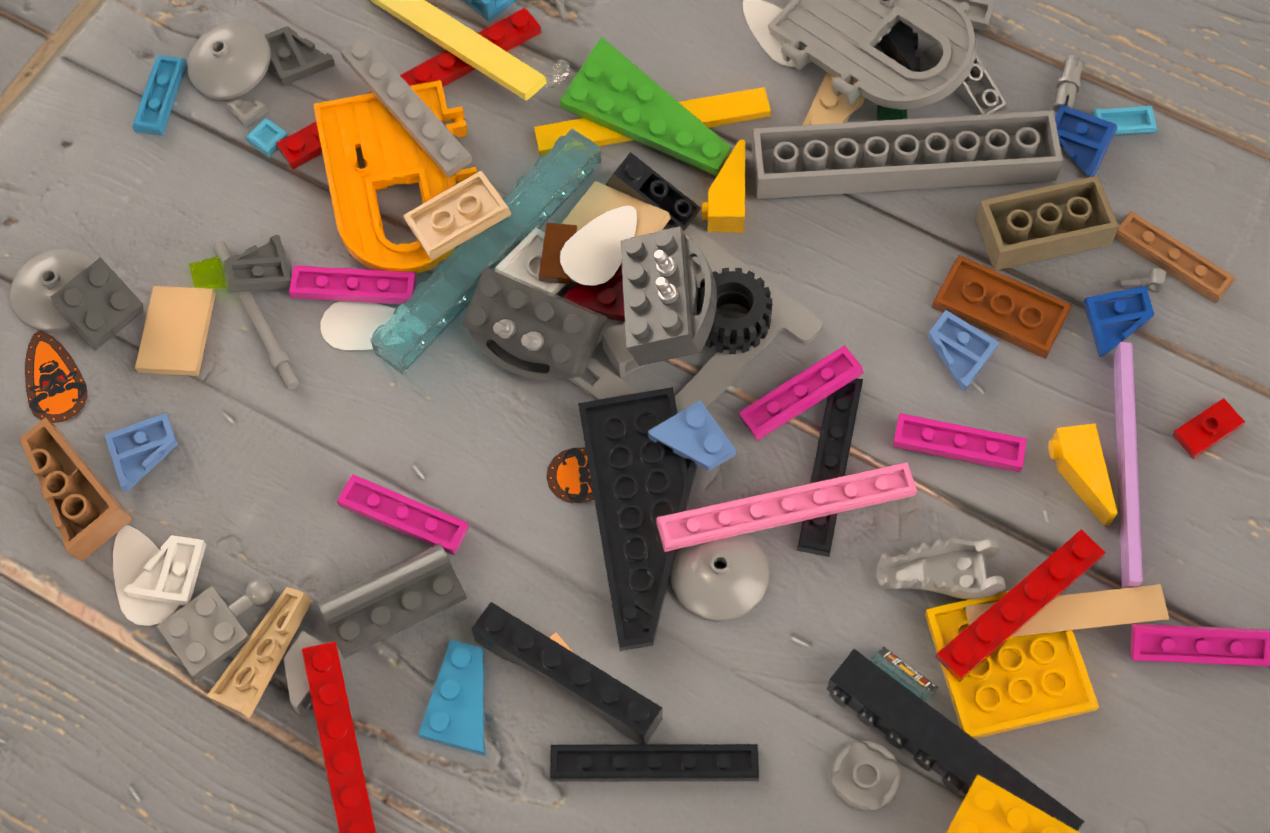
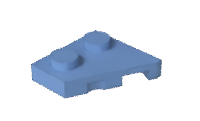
[105,413,178,492]

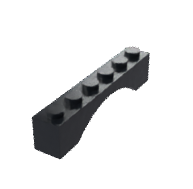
[472,602,663,744]

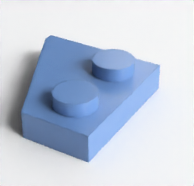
[927,310,999,392]
[648,400,736,471]

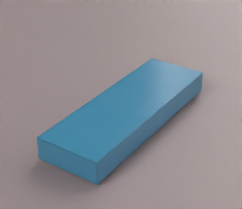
[132,55,187,136]

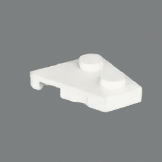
[124,535,206,605]

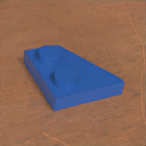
[1055,105,1118,177]

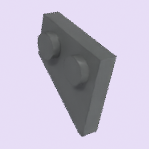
[265,26,335,86]
[223,235,291,292]

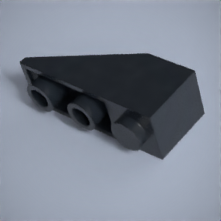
[877,0,920,72]
[605,152,701,231]

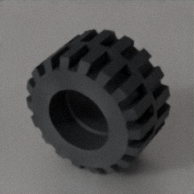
[696,267,773,354]

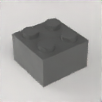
[51,257,143,351]

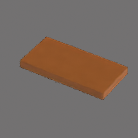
[932,255,1072,359]

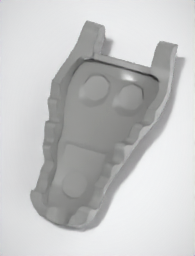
[876,538,1006,599]

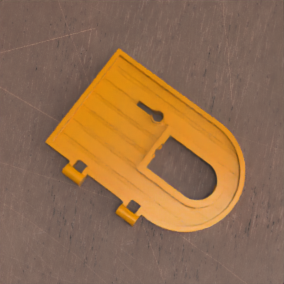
[313,80,477,274]

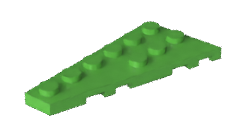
[559,37,731,176]

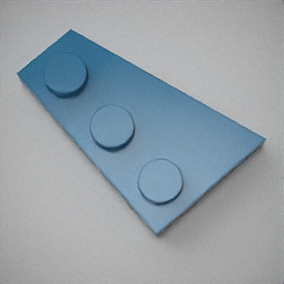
[418,639,485,756]

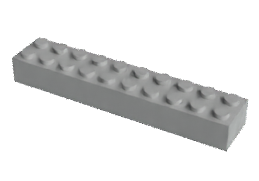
[752,110,1063,199]

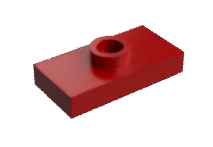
[1172,398,1245,459]

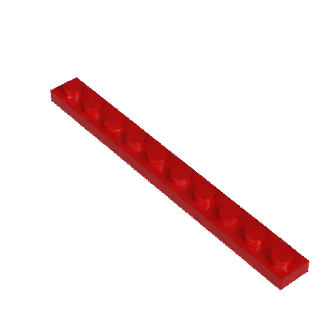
[276,7,541,170]

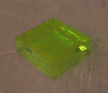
[189,256,227,290]

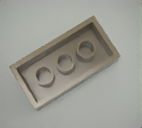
[975,176,1119,271]

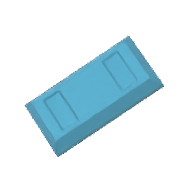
[1093,106,1158,136]

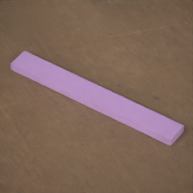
[1113,342,1143,588]

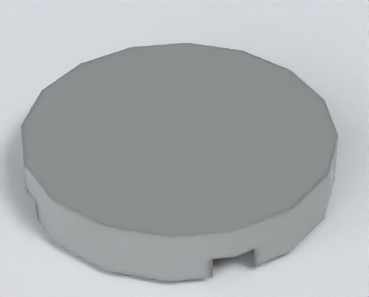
[831,741,901,812]

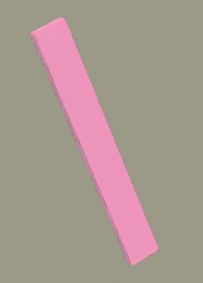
[656,462,917,552]

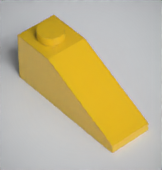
[702,140,745,233]
[1048,424,1117,526]

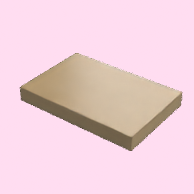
[403,170,512,261]
[561,181,671,237]
[135,286,216,376]

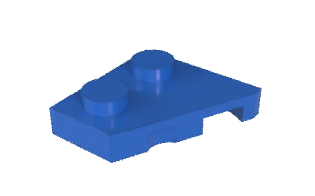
[1083,286,1155,357]

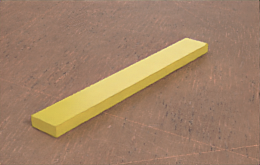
[370,0,547,101]

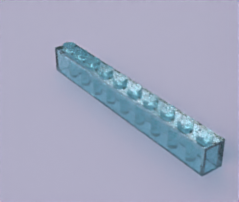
[370,128,601,375]

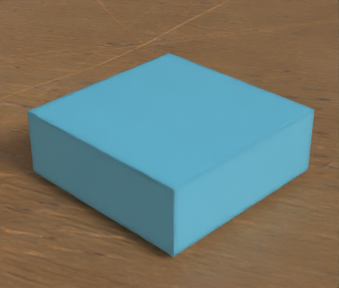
[246,118,288,158]

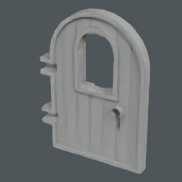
[767,0,976,109]

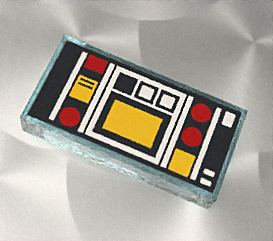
[870,646,939,702]

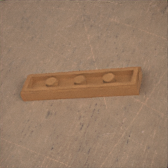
[1114,211,1236,303]

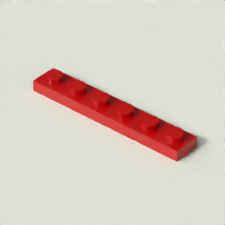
[935,529,1106,682]
[301,641,376,833]

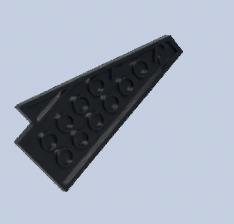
[578,387,698,651]

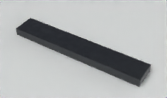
[797,378,863,557]
[550,744,759,782]

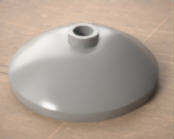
[187,21,271,100]
[10,249,94,332]
[670,534,769,622]

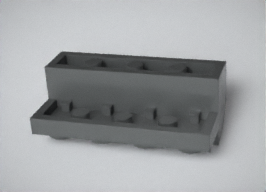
[317,543,467,658]

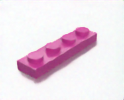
[289,265,417,305]
[738,345,864,441]
[892,413,1027,472]
[337,474,469,556]
[1130,624,1270,666]

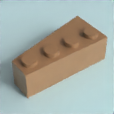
[20,417,133,562]

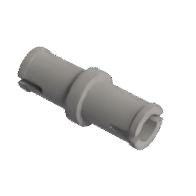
[1053,55,1084,113]

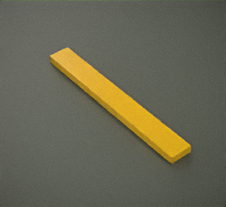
[534,87,771,157]

